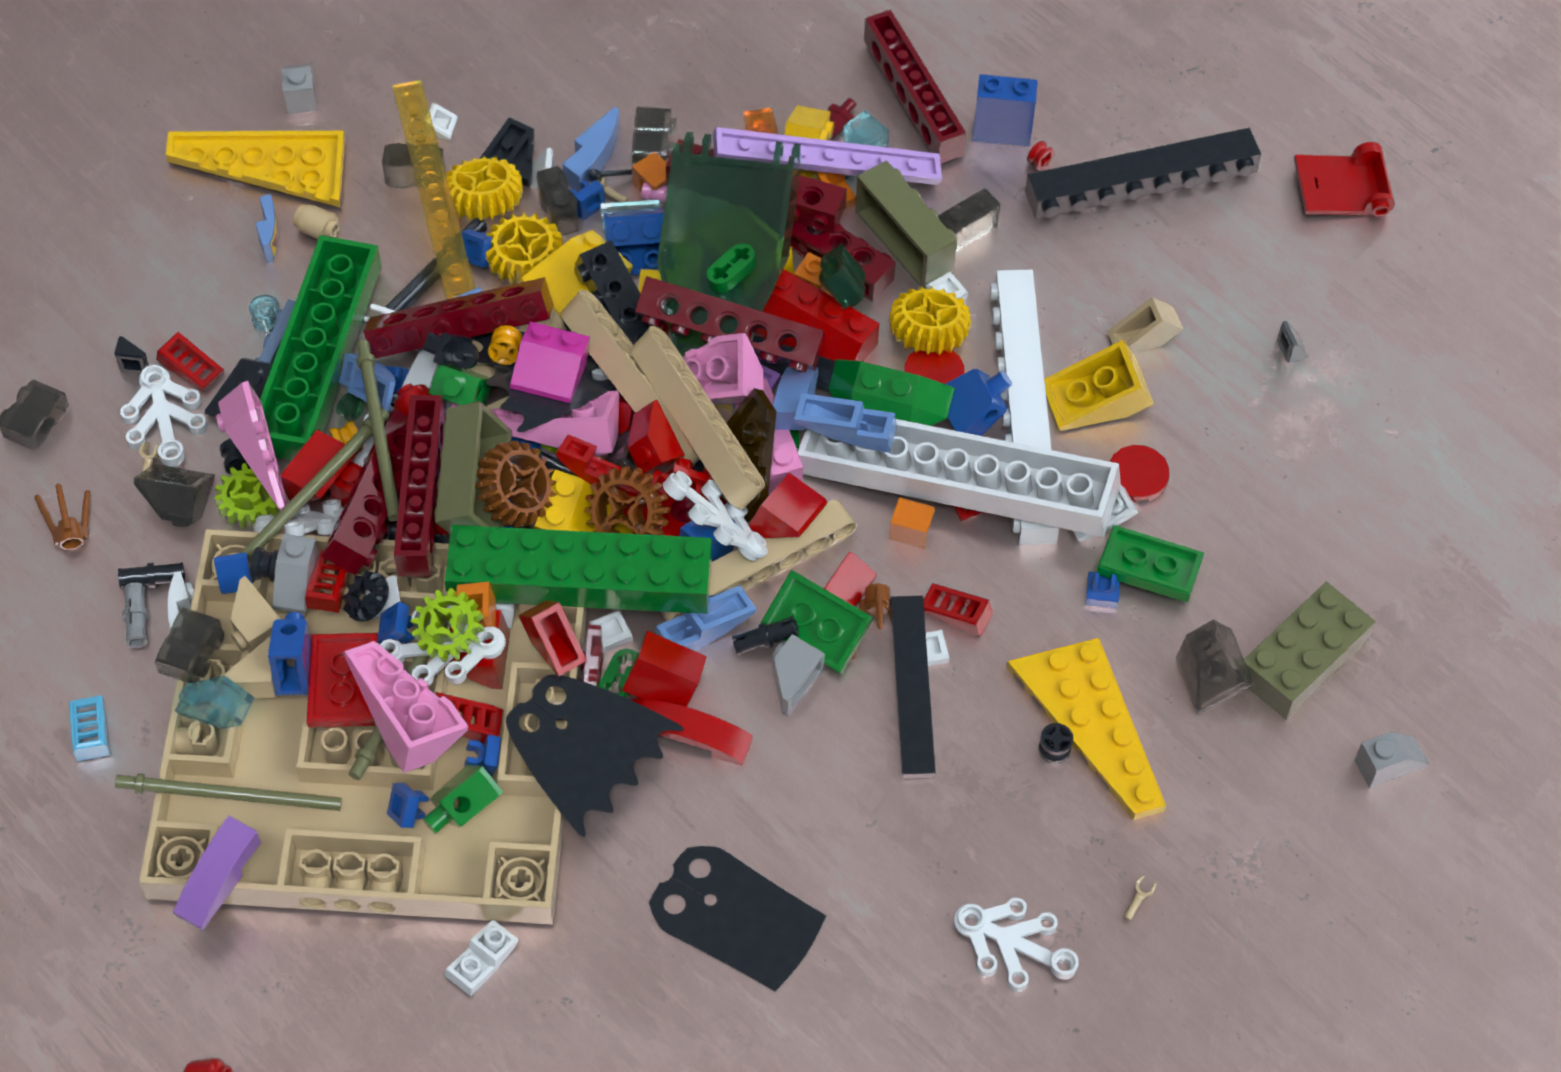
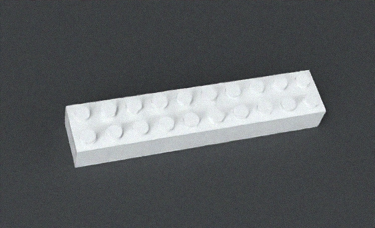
[798,419,1121,537]

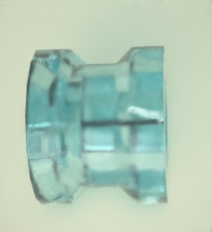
[249,294,280,333]

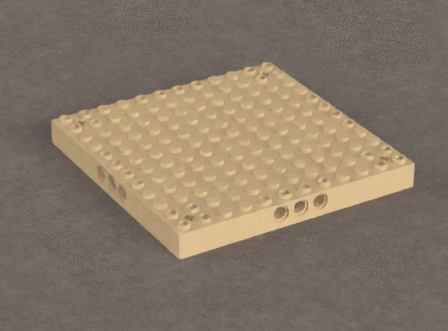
[139,529,587,925]

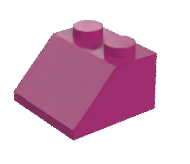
[510,322,590,403]

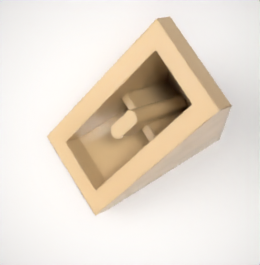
[219,637,276,698]

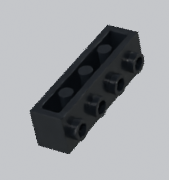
[574,240,659,345]

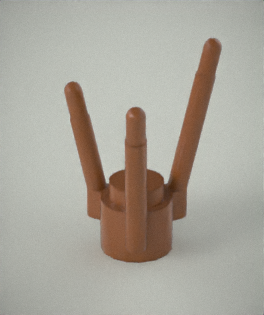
[34,483,91,550]
[851,583,892,659]

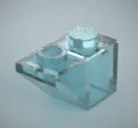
[843,110,889,179]
[175,675,255,729]

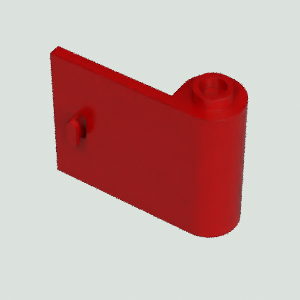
[1294,142,1395,217]

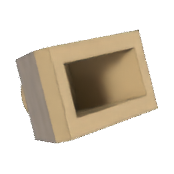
[1107,297,1184,354]
[230,576,280,653]

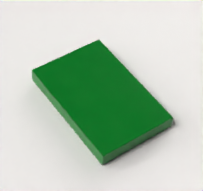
[1096,525,1204,603]
[760,570,875,674]

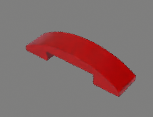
[556,434,676,504]
[629,699,753,766]

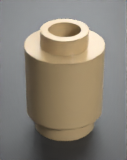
[293,204,340,239]

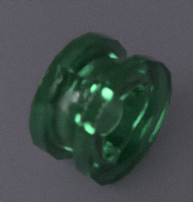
[336,393,366,422]

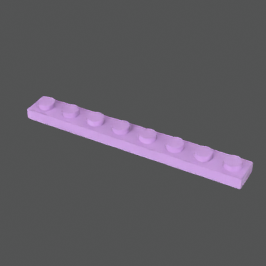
[713,127,942,185]

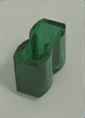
[819,244,866,309]

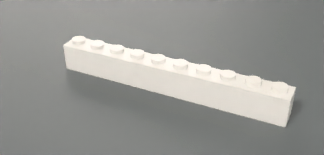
[990,269,1059,545]

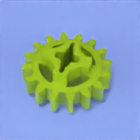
[214,463,279,528]
[411,588,485,662]

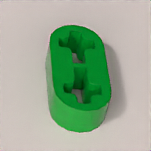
[707,243,757,293]
[599,648,637,699]

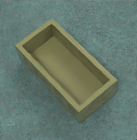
[855,160,957,289]
[434,402,512,534]
[1237,581,1376,720]

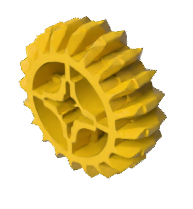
[442,156,523,221]
[486,211,563,285]
[889,286,971,355]

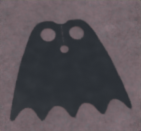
[470,331,615,432]
[506,675,684,837]

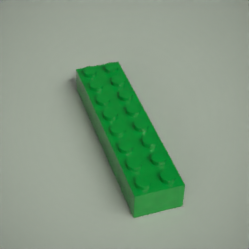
[260,235,382,461]
[445,525,712,614]

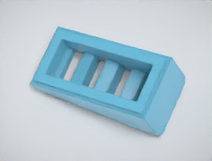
[69,695,110,762]

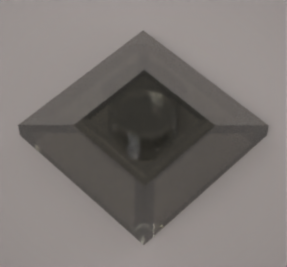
[133,464,215,527]
[1175,619,1254,715]

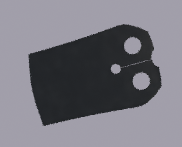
[649,846,827,992]

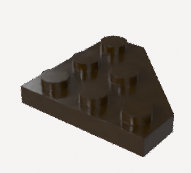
[726,388,777,522]

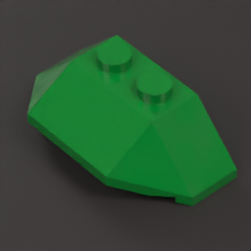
[829,359,955,426]

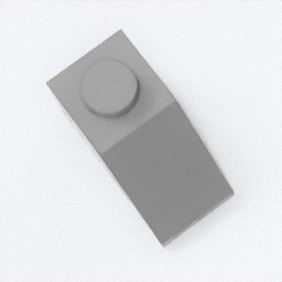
[282,63,317,114]
[272,534,319,614]
[772,634,825,716]
[1354,732,1429,788]

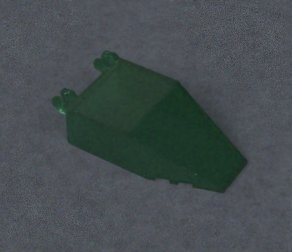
[657,132,801,357]

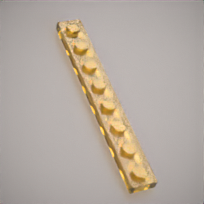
[392,80,475,300]

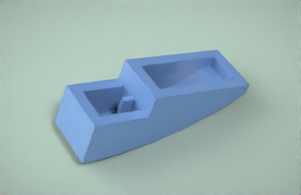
[562,107,620,192]
[339,353,396,411]
[773,367,819,430]
[794,393,897,453]
[654,585,757,651]

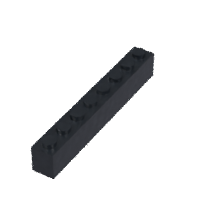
[1025,127,1262,219]

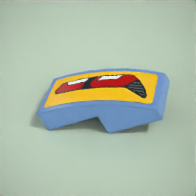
[255,194,278,263]

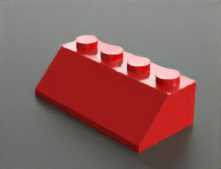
[752,267,880,362]

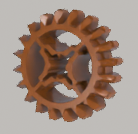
[475,441,557,528]
[583,466,670,535]

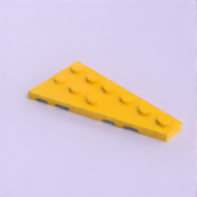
[166,130,345,207]
[1006,638,1166,820]

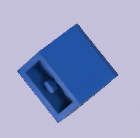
[604,208,669,275]

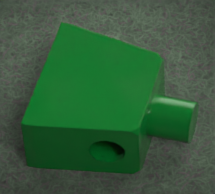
[428,364,492,405]
[423,764,504,834]

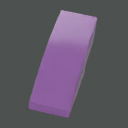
[173,816,261,931]

